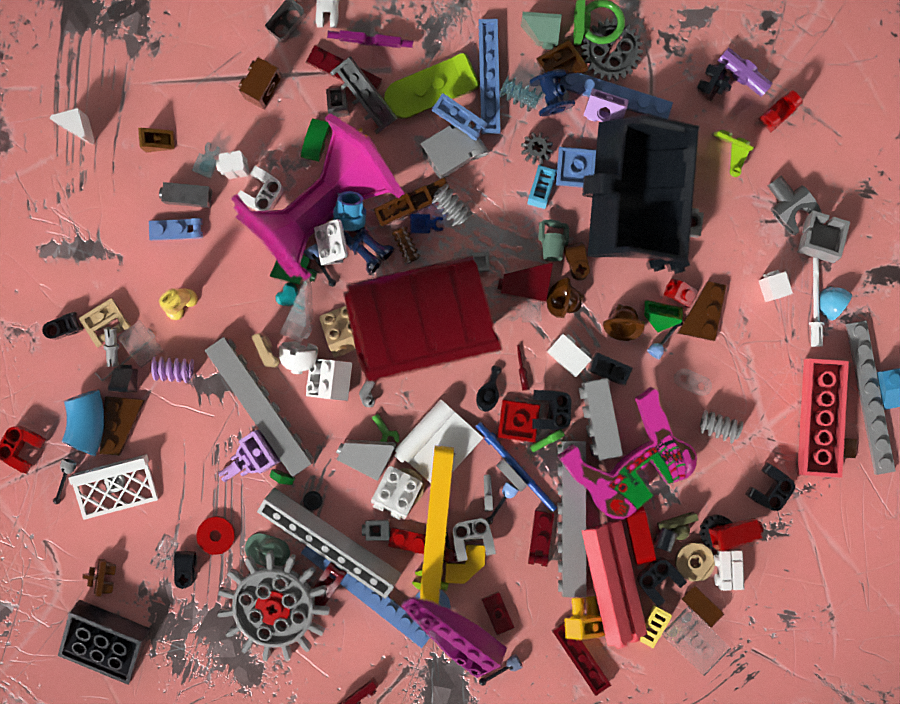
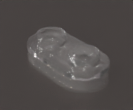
[674,369,712,396]

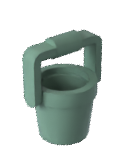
[538,219,569,262]

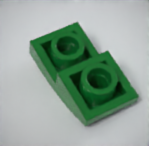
[301,118,331,162]

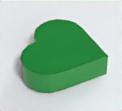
[269,469,295,485]

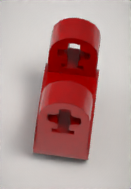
[758,90,803,133]
[0,426,46,474]

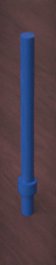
[475,422,557,512]

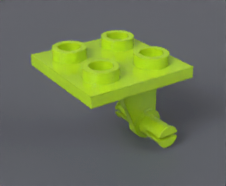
[712,130,754,177]

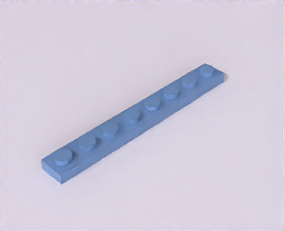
[301,546,430,648]

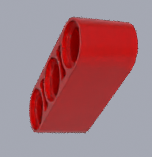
[625,506,656,565]

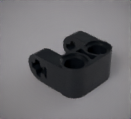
[532,390,571,430]
[745,462,795,511]
[637,558,687,608]

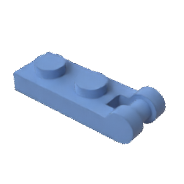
[432,93,487,141]
[149,218,203,241]

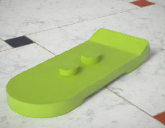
[384,53,480,119]

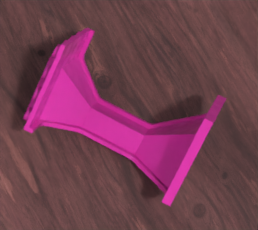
[231,113,404,280]

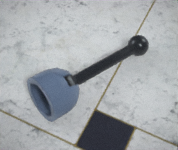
[479,654,523,686]

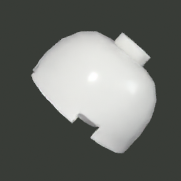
[279,341,318,374]

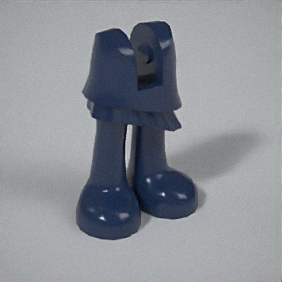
[343,227,395,275]

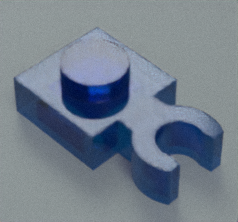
[410,214,443,234]

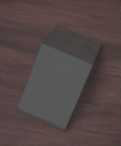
[326,87,349,117]

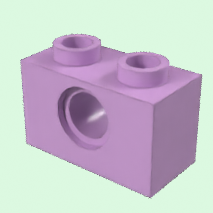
[583,88,629,122]

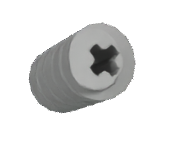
[432,184,472,226]
[700,410,743,444]

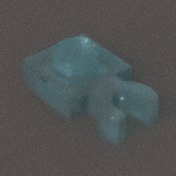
[192,142,220,179]

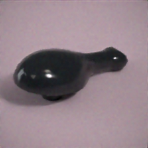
[476,365,502,412]

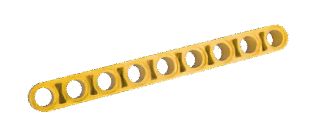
[420,445,454,604]

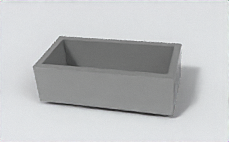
[579,378,623,460]

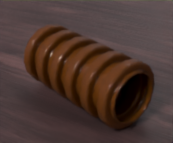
[392,226,420,263]

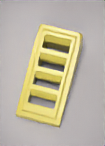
[640,605,672,648]

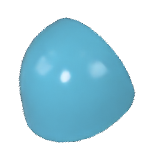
[819,287,852,321]

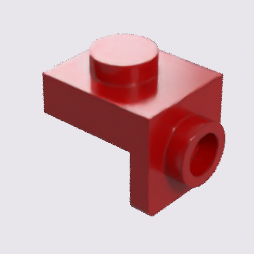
[663,279,698,308]

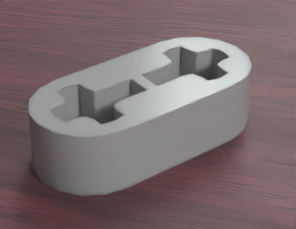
[496,459,528,492]

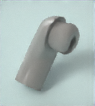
[359,381,375,408]

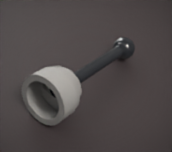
[53,458,77,505]

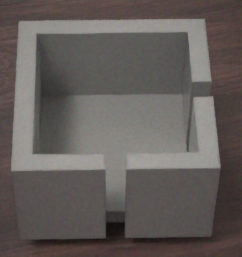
[797,211,850,263]

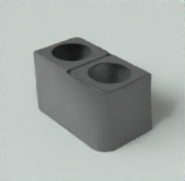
[265,0,306,44]

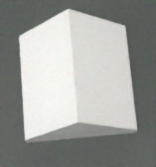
[49,108,95,145]

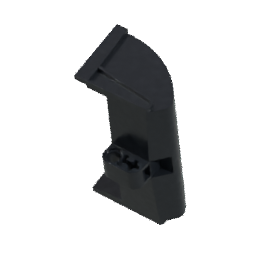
[582,114,699,262]

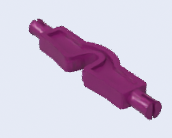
[327,30,413,48]

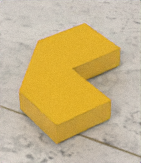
[445,544,485,584]

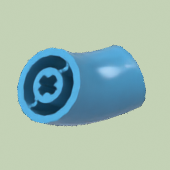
[61,389,104,456]

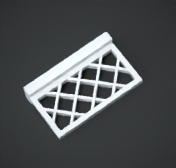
[69,454,159,520]

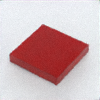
[497,399,541,443]

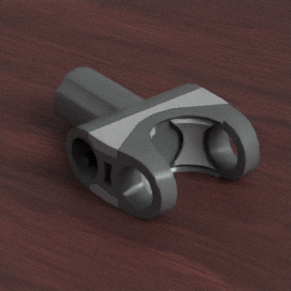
[768,175,822,235]

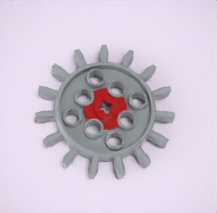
[217,550,330,661]

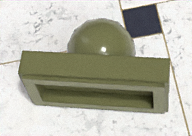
[657,512,699,540]

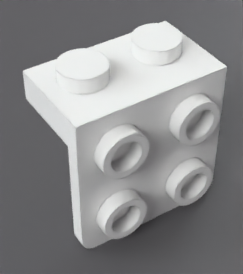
[314,219,347,265]
[371,466,422,520]

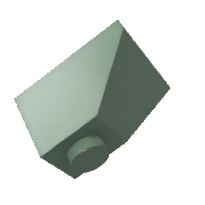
[521,12,562,50]

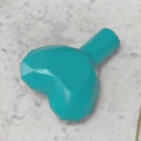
[275,283,307,312]

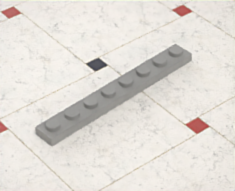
[846,320,896,475]

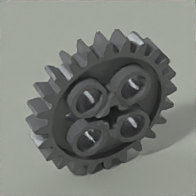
[581,18,643,81]

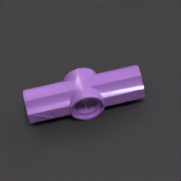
[718,48,773,97]

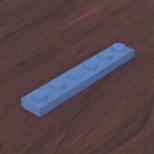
[478,19,500,134]
[560,73,673,119]

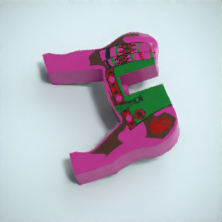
[557,387,697,519]

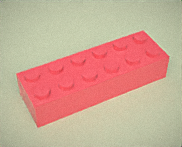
[797,359,849,478]

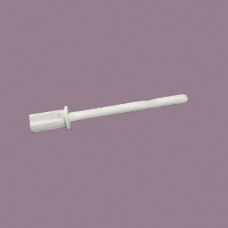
[809,257,825,347]

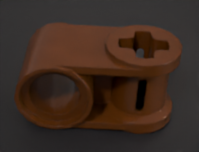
[564,242,590,281]

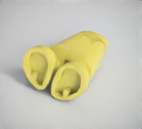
[159,288,198,320]

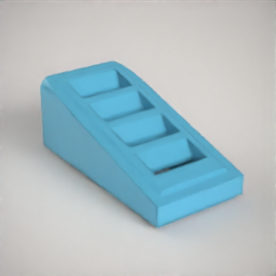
[527,165,557,209]

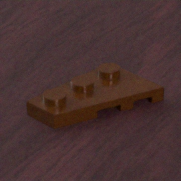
[677,281,727,341]
[99,396,145,456]

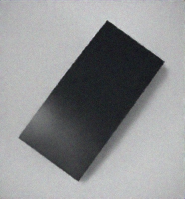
[646,259,690,274]

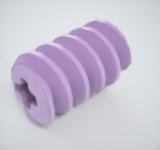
[151,356,194,383]

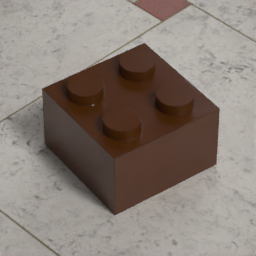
[239,57,283,110]

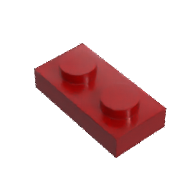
[388,527,426,554]

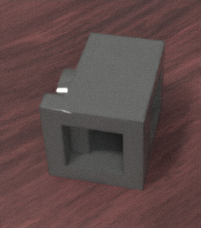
[362,519,390,541]

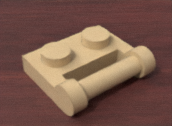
[79,298,131,347]
[252,333,280,368]

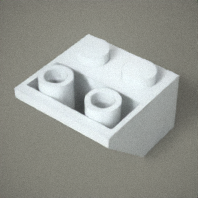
[306,359,352,401]

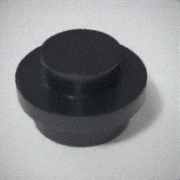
[303,491,323,510]

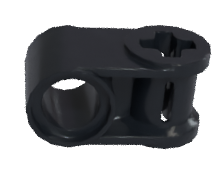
[42,312,83,340]
[174,551,196,589]

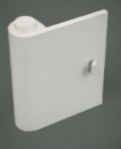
[394,399,483,483]

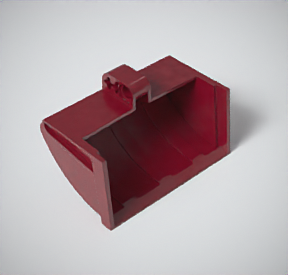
[343,255,502,382]

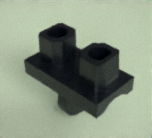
[697,63,732,102]

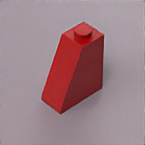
[709,518,764,551]

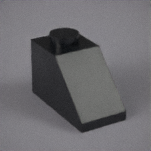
[108,365,138,392]

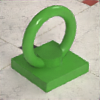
[573,0,625,46]

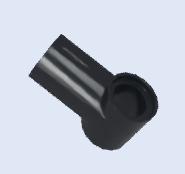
[654,528,678,553]

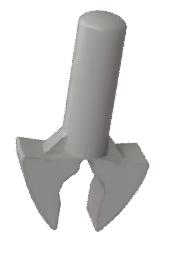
[483,474,493,512]

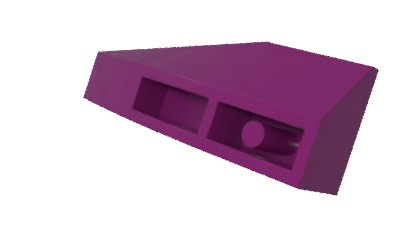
[401,596,507,678]

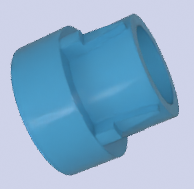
[333,191,366,231]

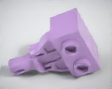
[218,430,281,482]

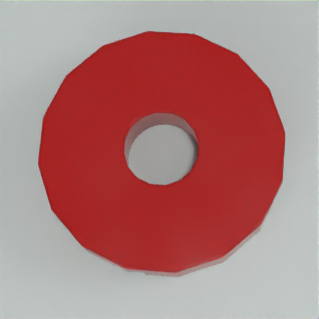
[196,516,236,555]

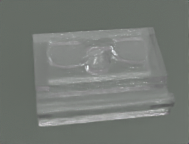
[117,320,164,368]

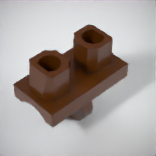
[82,559,116,597]

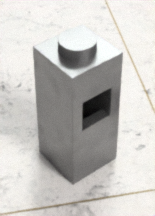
[159,182,212,208]

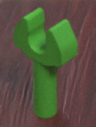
[372,414,399,443]
[530,429,565,452]

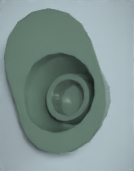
[245,533,290,567]

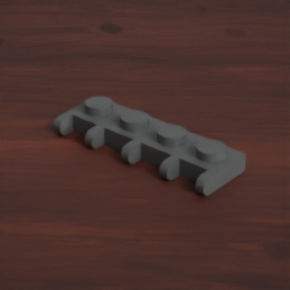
[330,56,397,134]

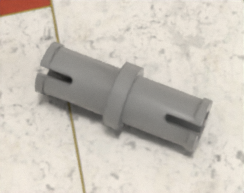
[103,327,119,367]

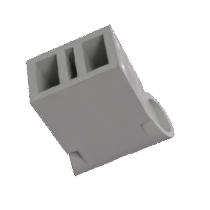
[420,123,490,179]

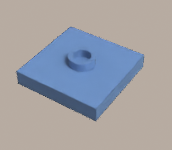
[556,146,596,188]

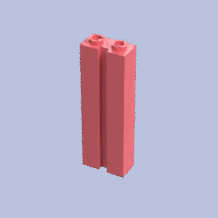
[582,521,648,648]

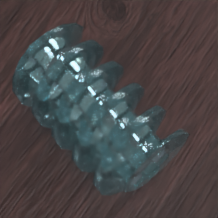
[500,75,543,112]

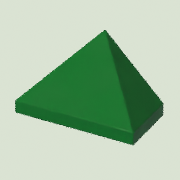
[644,300,683,333]

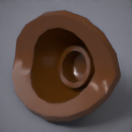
[547,277,584,318]
[603,304,645,341]

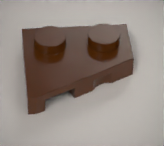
[536,40,588,74]

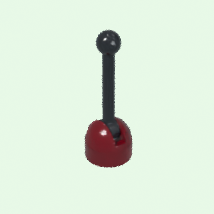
[443,518,458,563]

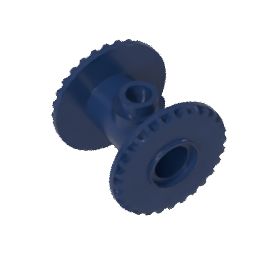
[529,69,575,116]

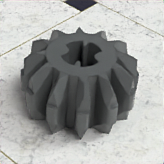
[521,132,553,165]

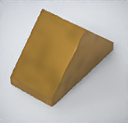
[138,127,175,152]

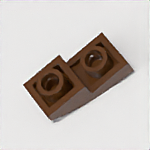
[682,585,725,628]

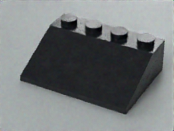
[58,599,150,685]

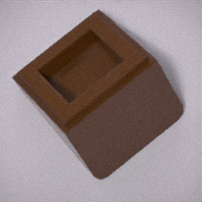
[843,438,857,458]

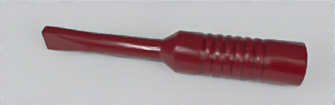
[517,345,530,391]

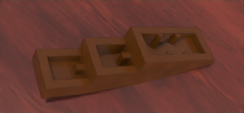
[373,178,450,227]

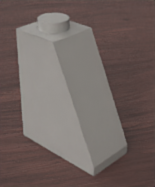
[336,439,397,481]

